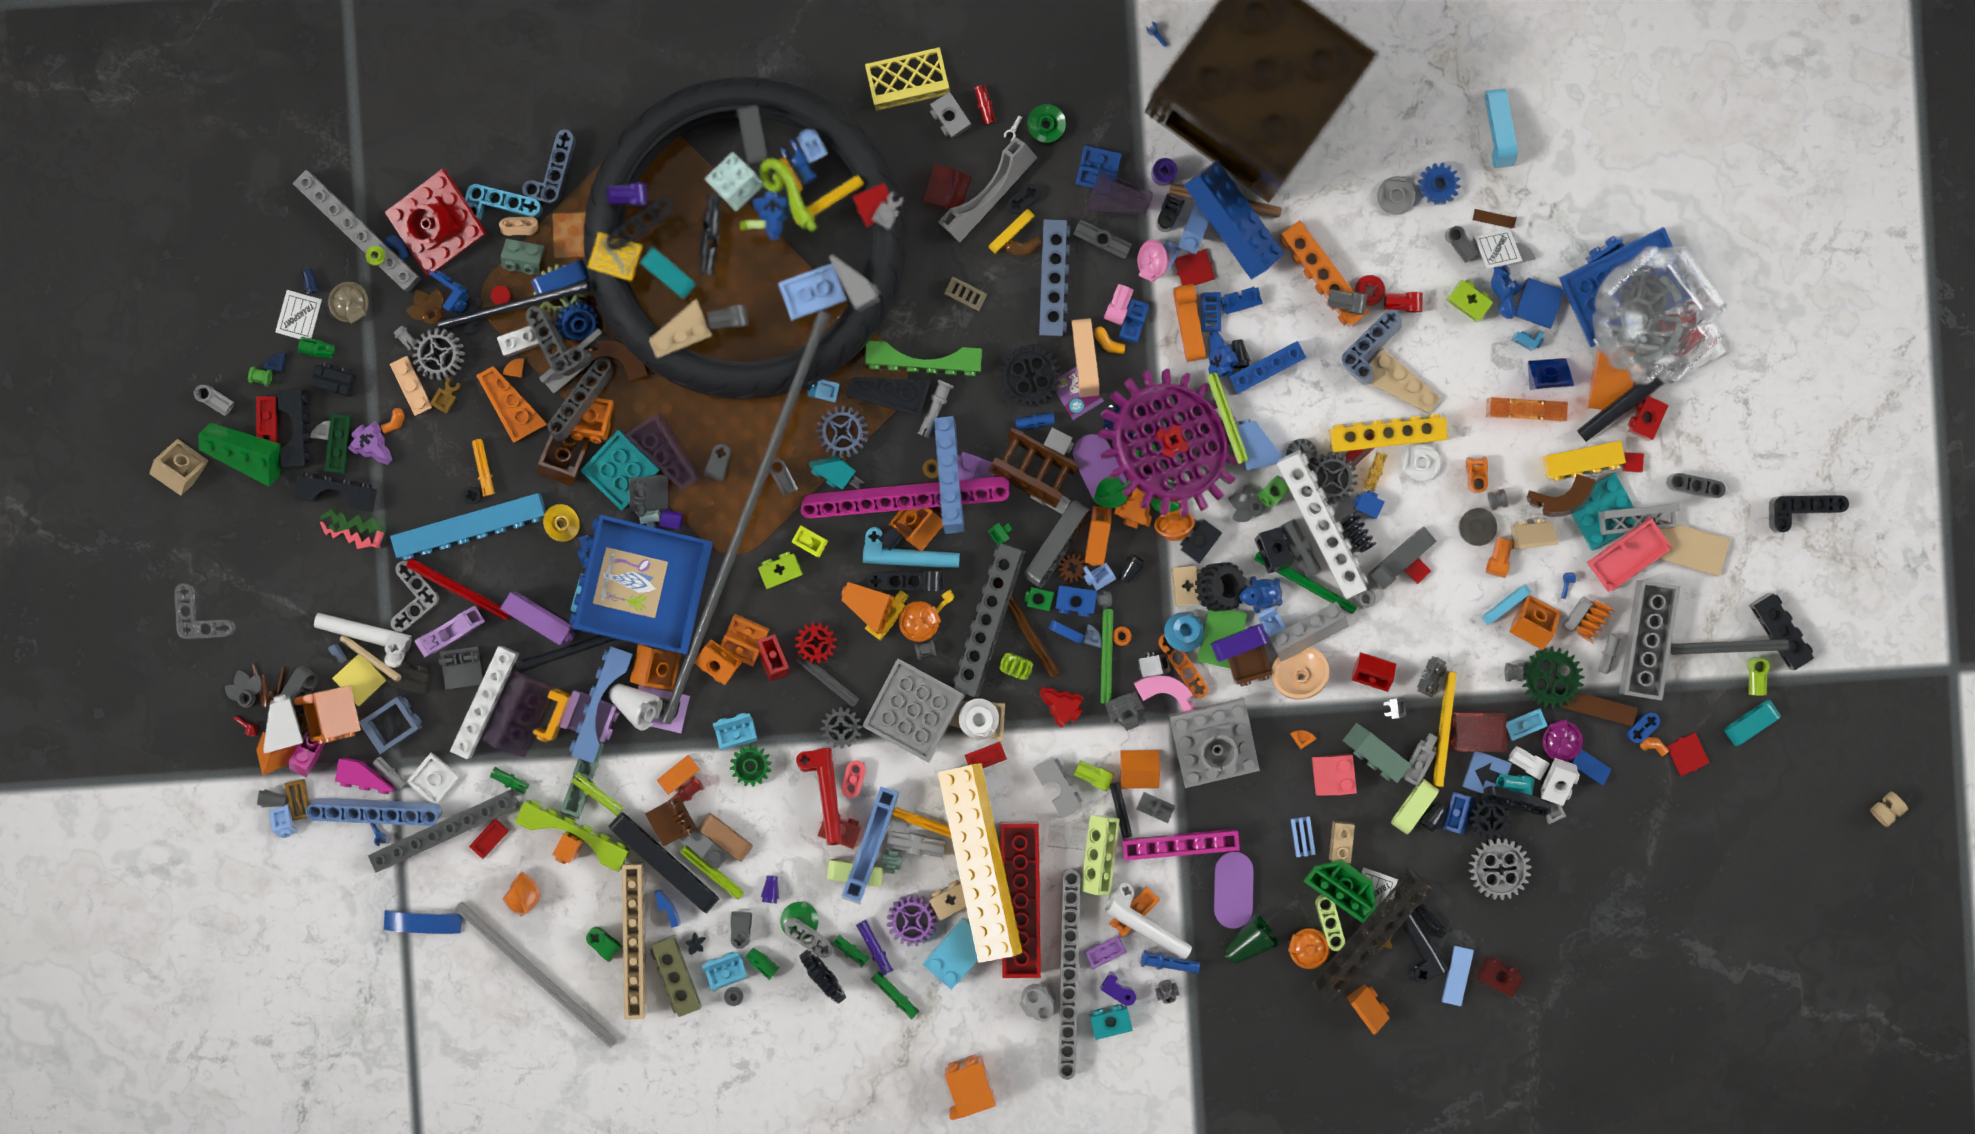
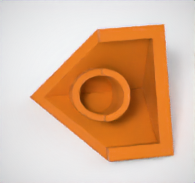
[256,732,299,776]

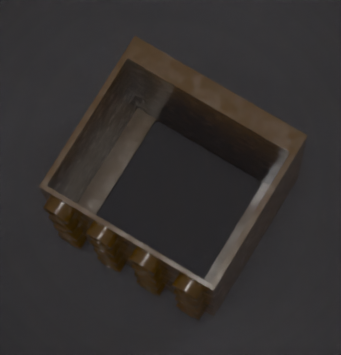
[1145,0,1379,203]

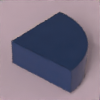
[263,353,287,372]

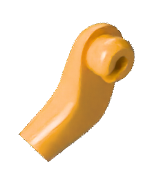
[1094,326,1125,354]

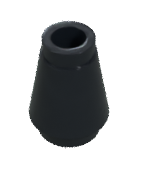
[1232,339,1251,369]
[1119,554,1144,584]
[1421,803,1447,832]

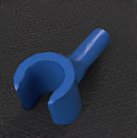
[1146,21,1167,47]
[1561,572,1576,599]
[369,823,387,846]

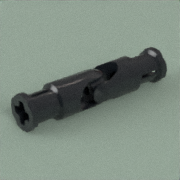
[698,194,723,275]

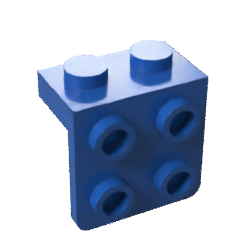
[429,270,470,315]

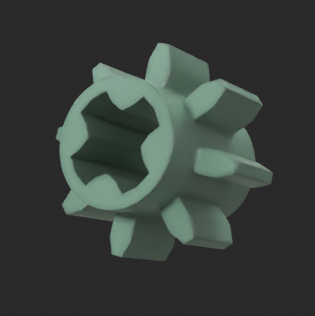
[881,850,902,874]

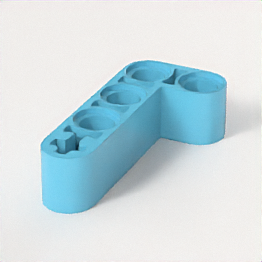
[1485,88,1518,168]
[465,184,543,221]

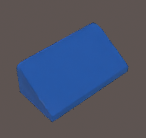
[1569,749,1612,786]
[1443,792,1475,835]

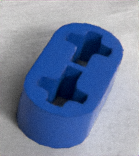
[1048,620,1085,644]
[1627,712,1660,743]

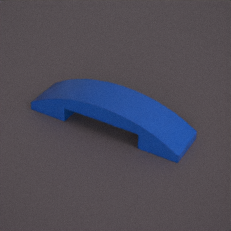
[384,910,462,934]

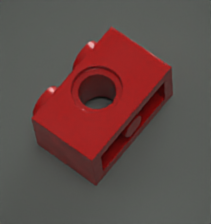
[1628,396,1669,441]

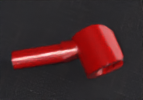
[234,715,258,736]

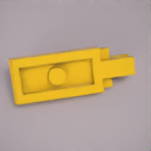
[865,590,909,641]

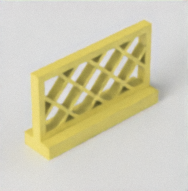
[865,47,950,111]

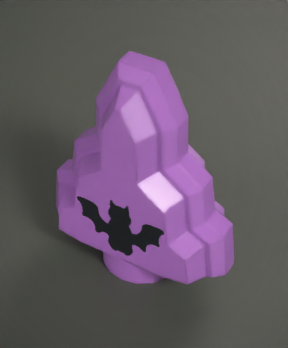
[348,421,393,465]

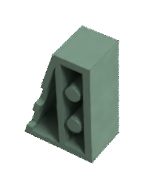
[1342,723,1411,783]

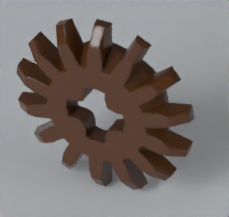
[1055,551,1090,585]

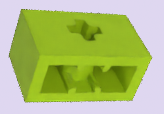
[1446,280,1493,323]
[758,552,803,589]

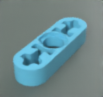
[1481,584,1532,625]

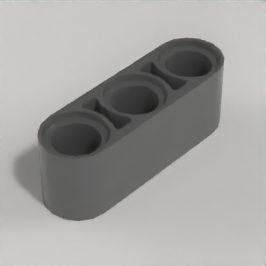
[738,105,767,165]
[1666,473,1726,498]
[280,665,319,717]

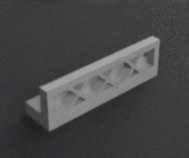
[539,329,609,394]
[1598,503,1680,535]

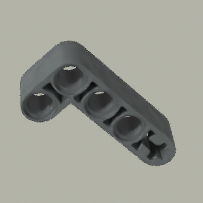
[526,306,591,376]
[1368,526,1437,590]

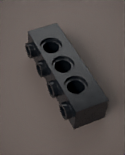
[1749,593,1814,670]

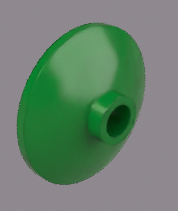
[1027,104,1066,143]
[780,902,819,939]

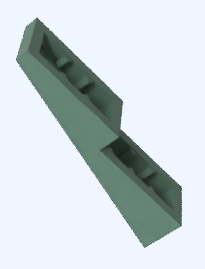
[560,742,604,819]

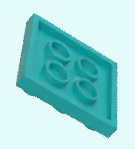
[581,429,661,511]
[1571,473,1643,551]

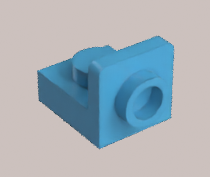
[1511,331,1544,351]
[807,379,840,402]

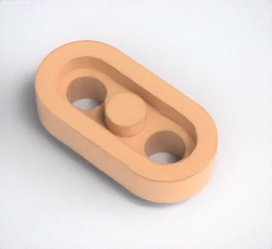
[499,217,539,236]

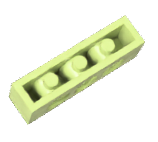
[1081,815,1120,895]

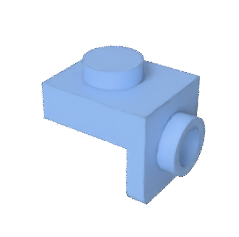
[1083,563,1116,591]
[1258,607,1286,638]

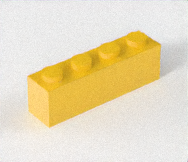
[1542,440,1626,482]

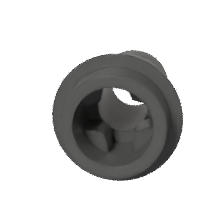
[257,789,287,808]

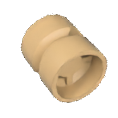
[1870,791,1908,827]

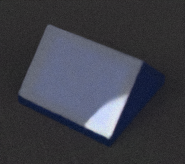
[1528,358,1574,391]

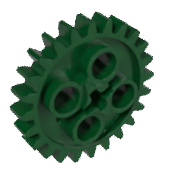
[1522,646,1585,709]

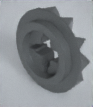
[1286,439,1317,467]

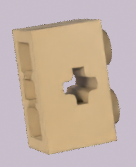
[1171,566,1200,606]
[1329,821,1355,863]
[929,880,966,921]

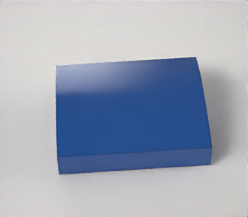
[1076,144,1122,192]
[1515,277,1564,329]

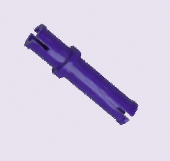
[855,919,893,976]

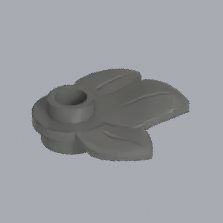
[1228,485,1266,522]
[225,670,262,708]

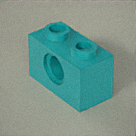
[1089,1004,1133,1040]

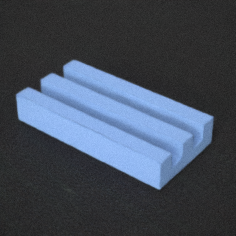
[1290,816,1316,857]

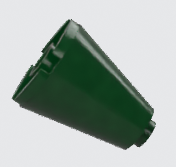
[1224,914,1279,964]

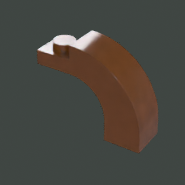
[580,340,648,381]
[1527,474,1596,517]

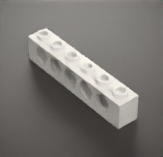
[450,646,519,759]

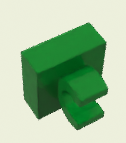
[988,523,1012,546]

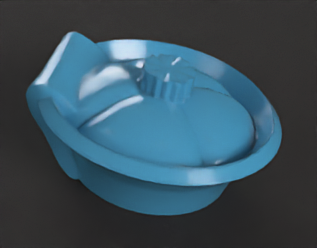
[1164,611,1204,652]

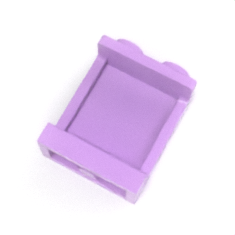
[559,690,620,743]

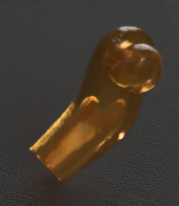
[1005,236,1042,256]

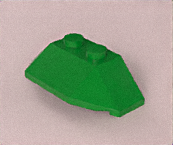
[1303,859,1376,924]

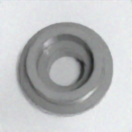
[1356,589,1376,608]

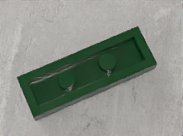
[325,414,352,474]

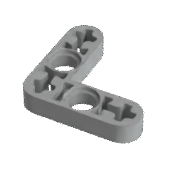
[391,561,439,632]

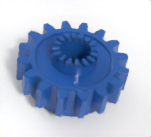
[1417,163,1461,206]
[555,300,599,343]

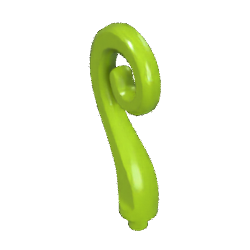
[760,158,817,231]

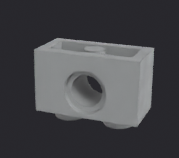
[930,92,971,139]

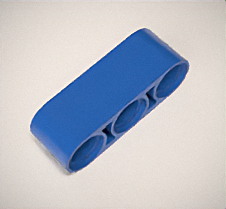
[531,260,589,294]

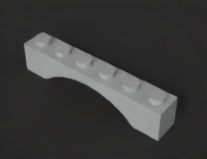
[938,137,1038,242]

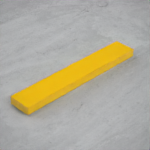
[1433,671,1457,787]

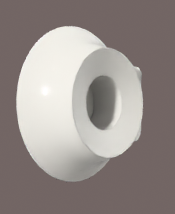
[959,699,999,741]

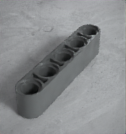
[548,357,614,441]
[1024,500,1092,588]

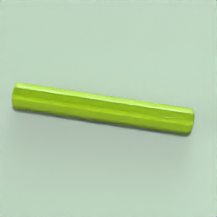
[680,845,744,900]

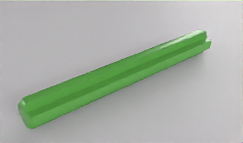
[1101,609,1113,704]

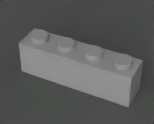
[1269,602,1349,662]

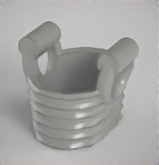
[1019,984,1056,1022]

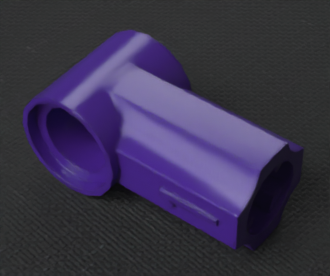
[607,183,647,206]
[660,509,683,530]

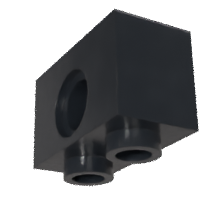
[1180,519,1222,564]
[1254,527,1294,574]

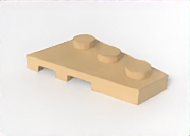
[649,300,712,358]

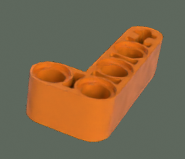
[1173,284,1206,362]

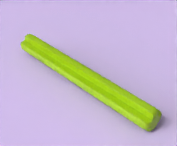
[1207,372,1248,464]

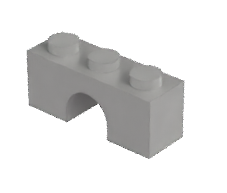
[1033,756,1082,819]

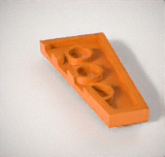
[476,366,548,443]

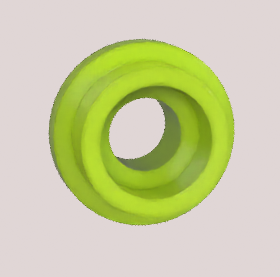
[366,246,386,265]

